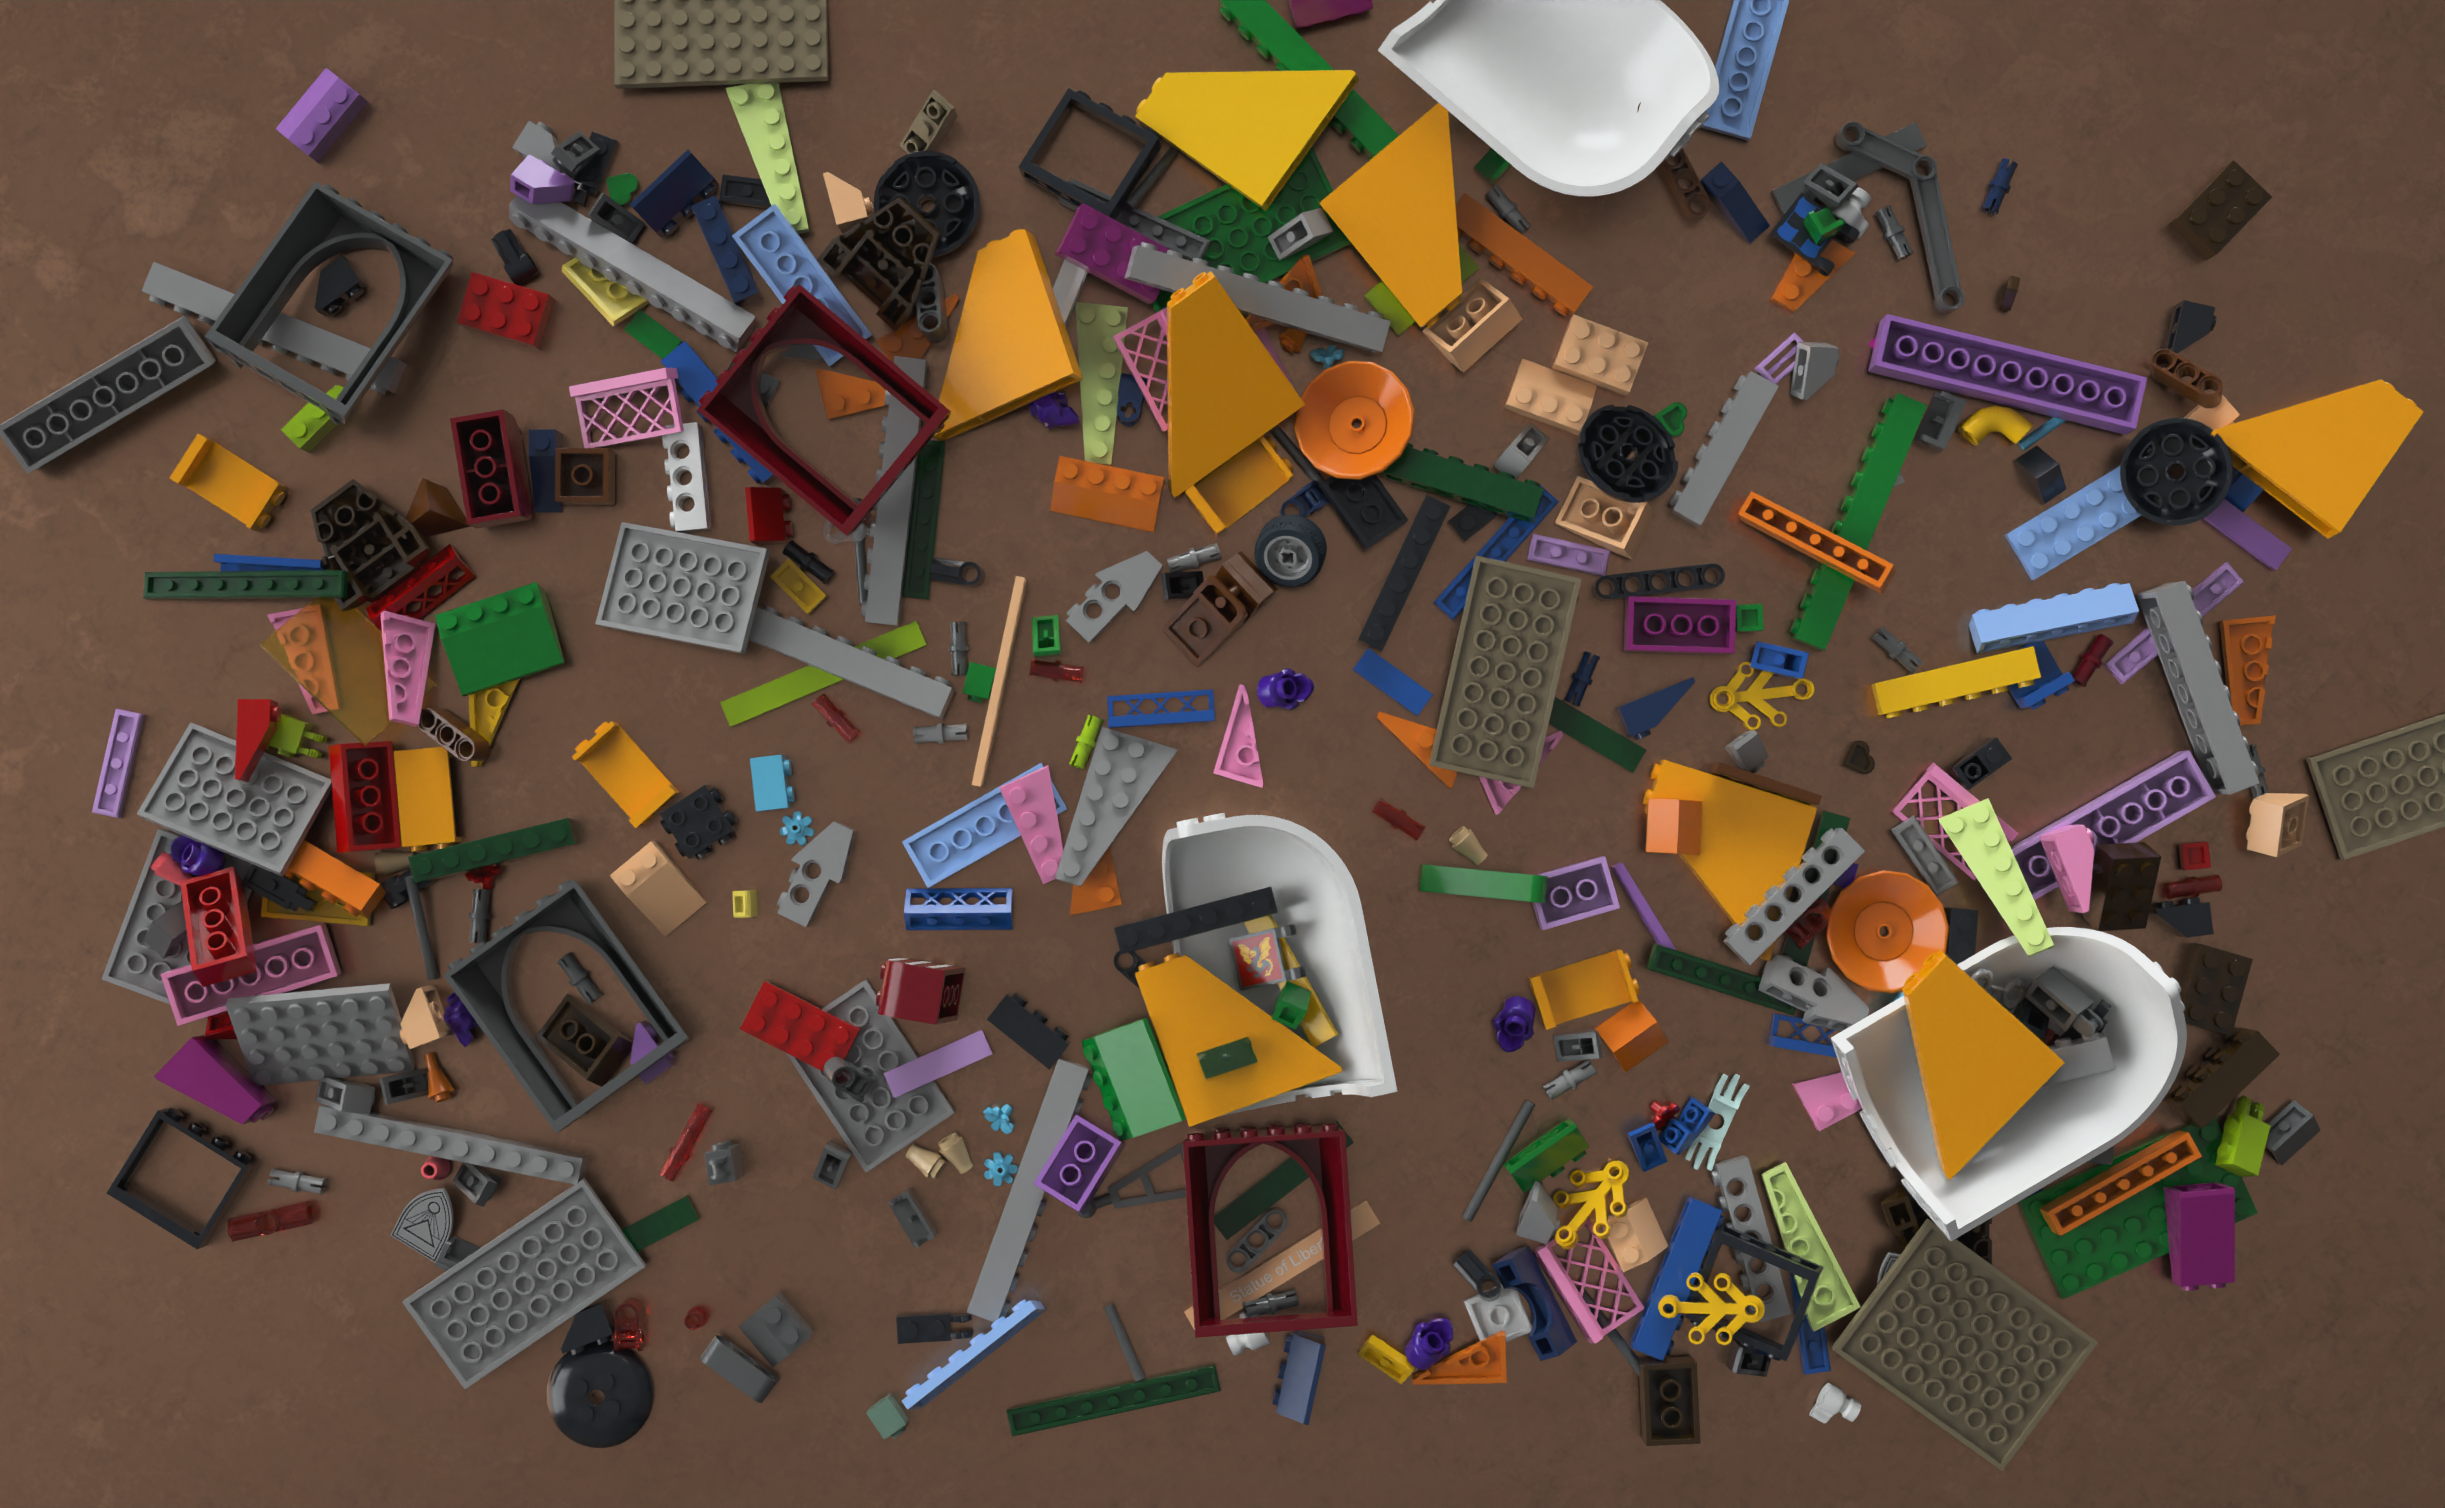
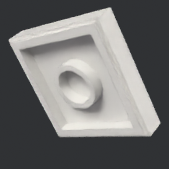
[1463,1285,1532,1342]

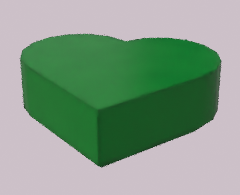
[606,173,640,207]
[1654,402,1687,438]

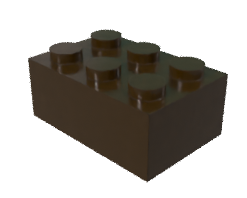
[2169,160,2272,260]
[2082,842,2162,931]
[2179,943,2253,1036]
[1638,1356,1701,1446]

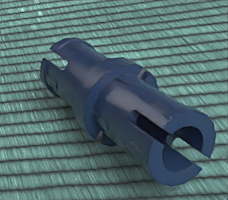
[1982,158,2018,214]
[1564,651,1600,707]

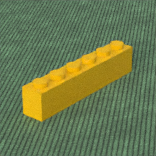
[1871,646,2041,719]

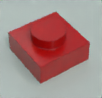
[2179,841,2211,870]

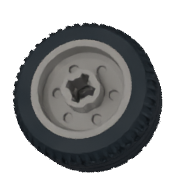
[1254,514,1327,587]

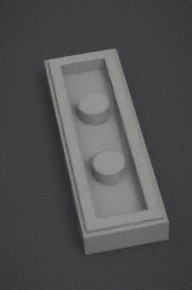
[1891,815,1959,896]

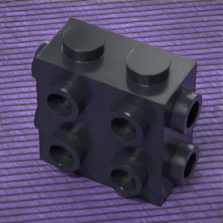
[660,785,738,860]

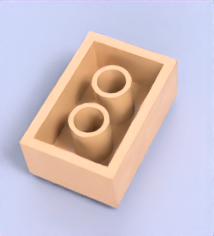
[1552,314,1649,397]

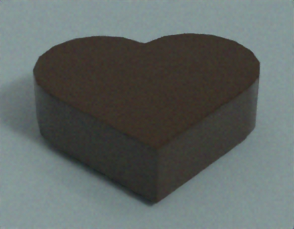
[2000,275,2020,311]
[1840,740,1875,774]

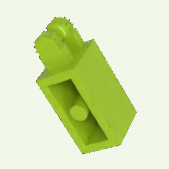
[281,384,344,452]
[266,714,327,759]
[2215,1095,2271,1177]

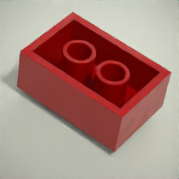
[456,272,555,350]

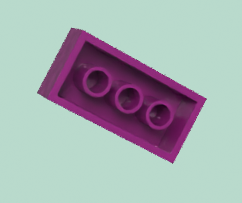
[1055,203,1170,304]
[1623,596,1736,655]

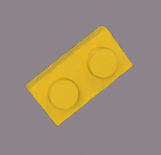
[770,558,828,615]
[1357,1334,1415,1384]

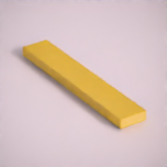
[1243,915,1339,1048]

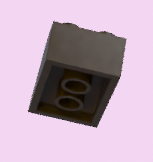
[536,994,633,1087]

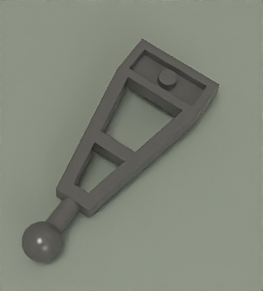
[1076,1143,1221,1218]

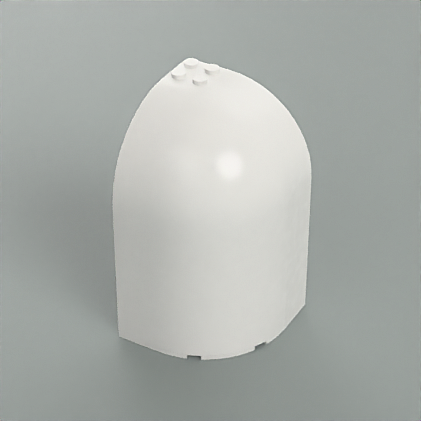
[1378,0,1719,196]
[1162,813,1398,1117]
[1831,927,2187,1241]

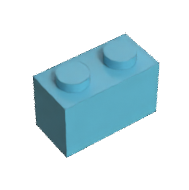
[750,755,795,812]

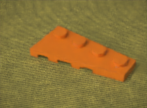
[2220,615,2276,726]

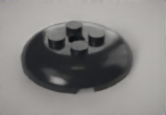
[874,151,980,257]
[1578,404,1678,503]
[2120,418,2233,526]
[547,1341,654,1448]

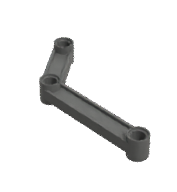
[1835,121,1965,314]

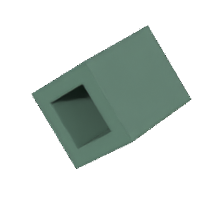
[866,1393,909,1440]

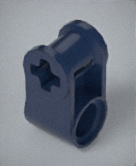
[1117,373,1147,427]
[1279,480,1330,518]

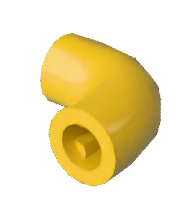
[1958,405,2034,445]

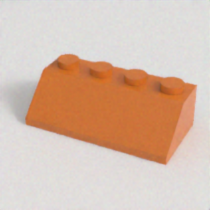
[1050,456,1165,533]

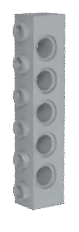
[1723,828,1865,965]
[1711,1155,1791,1322]

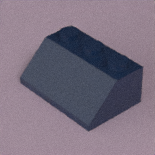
[629,150,719,238]
[1272,1330,1326,1425]

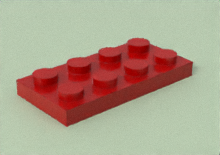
[740,981,860,1077]

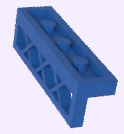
[213,554,327,571]
[1107,689,1215,728]
[904,888,1013,930]
[1768,1013,1837,1058]

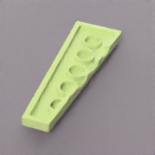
[726,83,810,234]
[1075,302,1128,466]
[1939,798,2055,957]
[1761,1162,1861,1331]

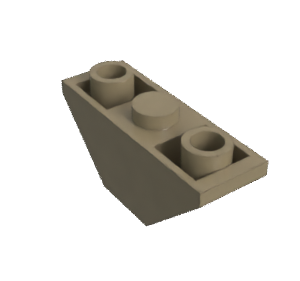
[899,90,958,154]

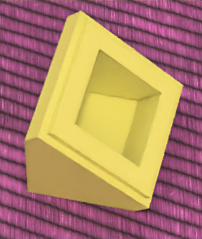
[733,890,758,918]

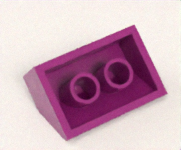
[1287,0,1373,28]

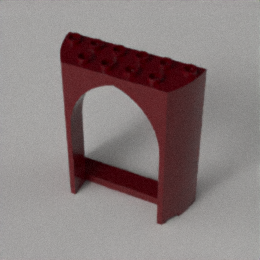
[697,284,951,536]
[1183,1122,1358,1338]

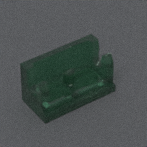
[1197,1037,1258,1080]

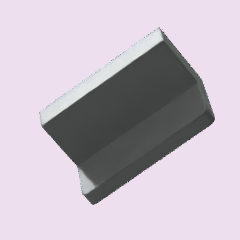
[2266,1100,2320,1165]

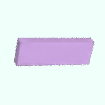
[1527,534,1611,577]

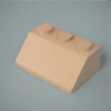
[1423,278,1522,372]
[1504,358,1597,436]

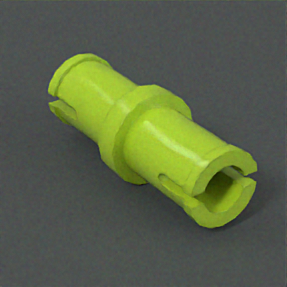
[1069,714,1104,770]

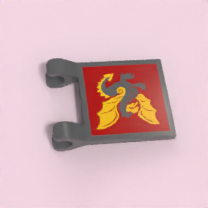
[1229,924,1306,991]

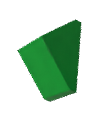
[1032,615,1062,659]

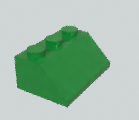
[1503,1118,1590,1193]

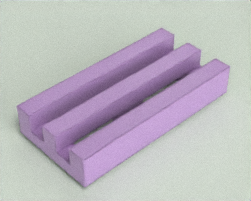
[1754,332,1803,384]

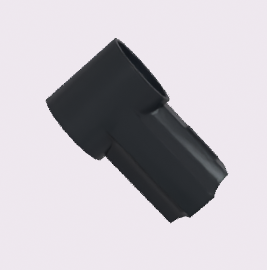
[491,229,539,285]
[930,557,985,588]
[380,868,436,910]
[1453,1250,1501,1302]

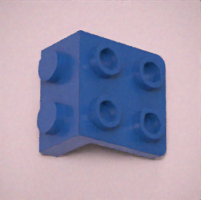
[2007,641,2075,710]

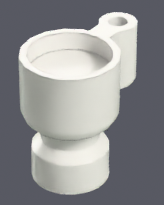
[1832,187,1872,240]
[1226,1312,1270,1357]
[1809,1383,1861,1423]

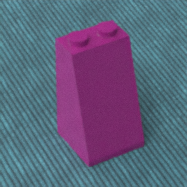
[154,1035,278,1125]
[2163,1182,2235,1291]

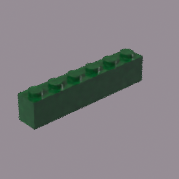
[1381,443,1544,524]
[408,818,577,884]

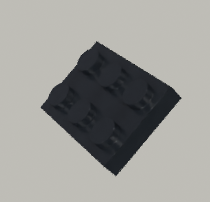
[1318,474,1408,551]

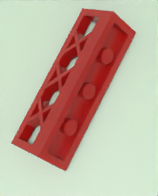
[366,544,475,632]

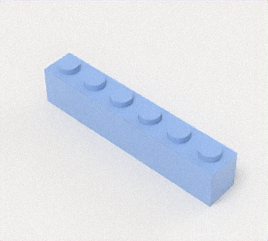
[1969,583,2139,654]

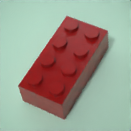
[329,741,401,853]
[180,866,257,987]

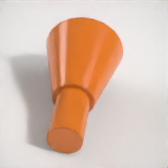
[1279,328,1308,353]
[424,1052,455,1103]

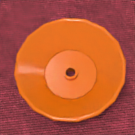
[1294,361,1415,480]
[1826,870,1949,994]

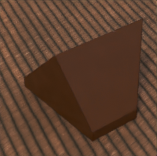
[405,478,471,536]

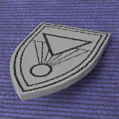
[391,1188,454,1263]

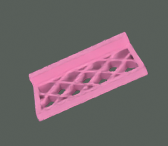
[1112,307,1168,432]
[569,368,684,448]
[1892,762,2019,881]
[1532,1218,1645,1344]

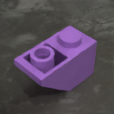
[510,154,575,204]
[630,1021,676,1085]

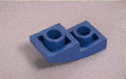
[1659,1097,1715,1155]

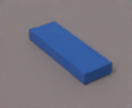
[1353,648,1433,716]

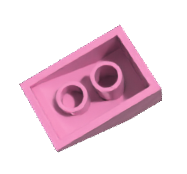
[2039,825,2094,913]

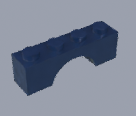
[691,195,763,307]
[1492,1245,1577,1361]

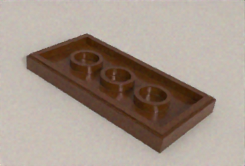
[1708,762,1822,806]

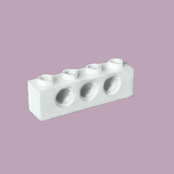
[662,422,712,533]

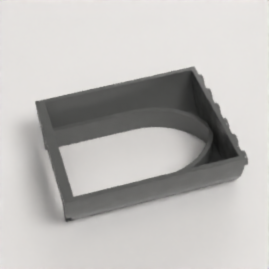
[205,182,453,425]
[443,879,689,1133]

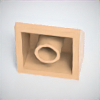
[823,172,874,234]
[2246,793,2309,857]
[400,985,453,1049]
[1601,1197,1669,1272]

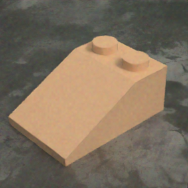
[1555,476,1656,560]
[610,841,707,937]

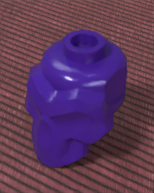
[1029,391,1080,429]
[1257,668,1314,710]
[170,835,226,876]
[443,992,479,1047]
[1493,996,1536,1052]
[1405,1318,1454,1370]

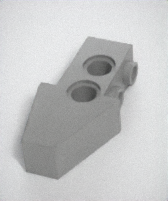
[1066,551,1163,644]
[776,821,856,927]
[1758,955,1869,1032]

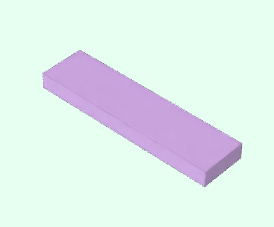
[92,709,145,818]
[883,1030,992,1098]

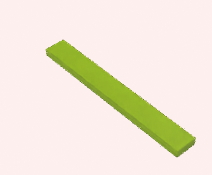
[720,620,928,727]

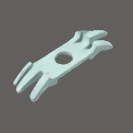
[1685,1074,1750,1171]

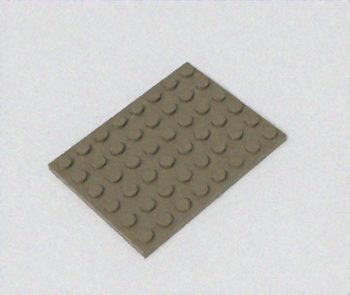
[1831,1218,2098,1471]

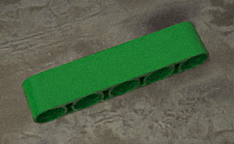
[1419,864,1548,903]

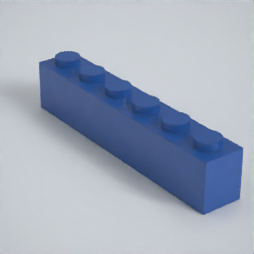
[661,341,777,486]
[1630,1195,1724,1361]

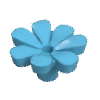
[1310,345,1345,371]
[779,811,815,846]
[983,1104,1014,1134]
[984,1151,1019,1187]

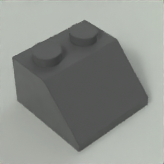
[739,1292,814,1367]

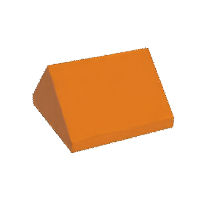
[1645,799,1702,855]
[1594,999,1669,1073]

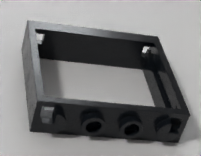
[1019,88,1161,220]
[107,1108,257,1249]
[1685,1224,1824,1361]

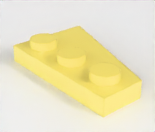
[562,258,650,327]

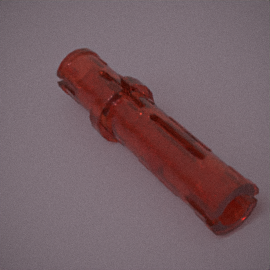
[659,1103,713,1182]

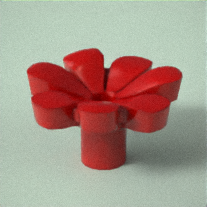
[465,864,501,890]
[1650,1101,1680,1131]

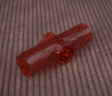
[227,1201,314,1242]

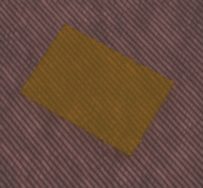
[260,598,436,746]

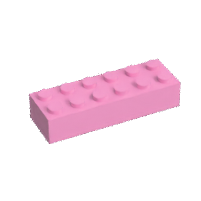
[161,922,342,1026]

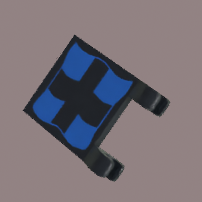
[1770,192,1860,277]

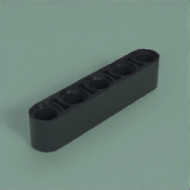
[1592,563,1725,601]

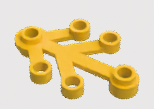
[1709,661,1814,730]
[1553,1161,1630,1250]
[1658,1272,1765,1345]

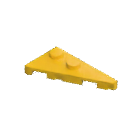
[469,679,520,767]

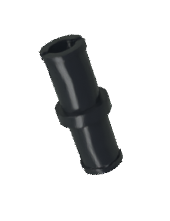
[782,540,835,585]

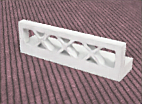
[1053,260,1089,329]

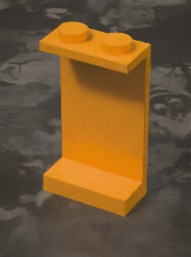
[169,433,287,532]
[1185,435,1294,536]
[572,721,680,829]
[394,747,462,852]
[1528,949,1640,1030]

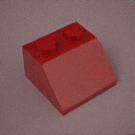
[745,487,793,546]

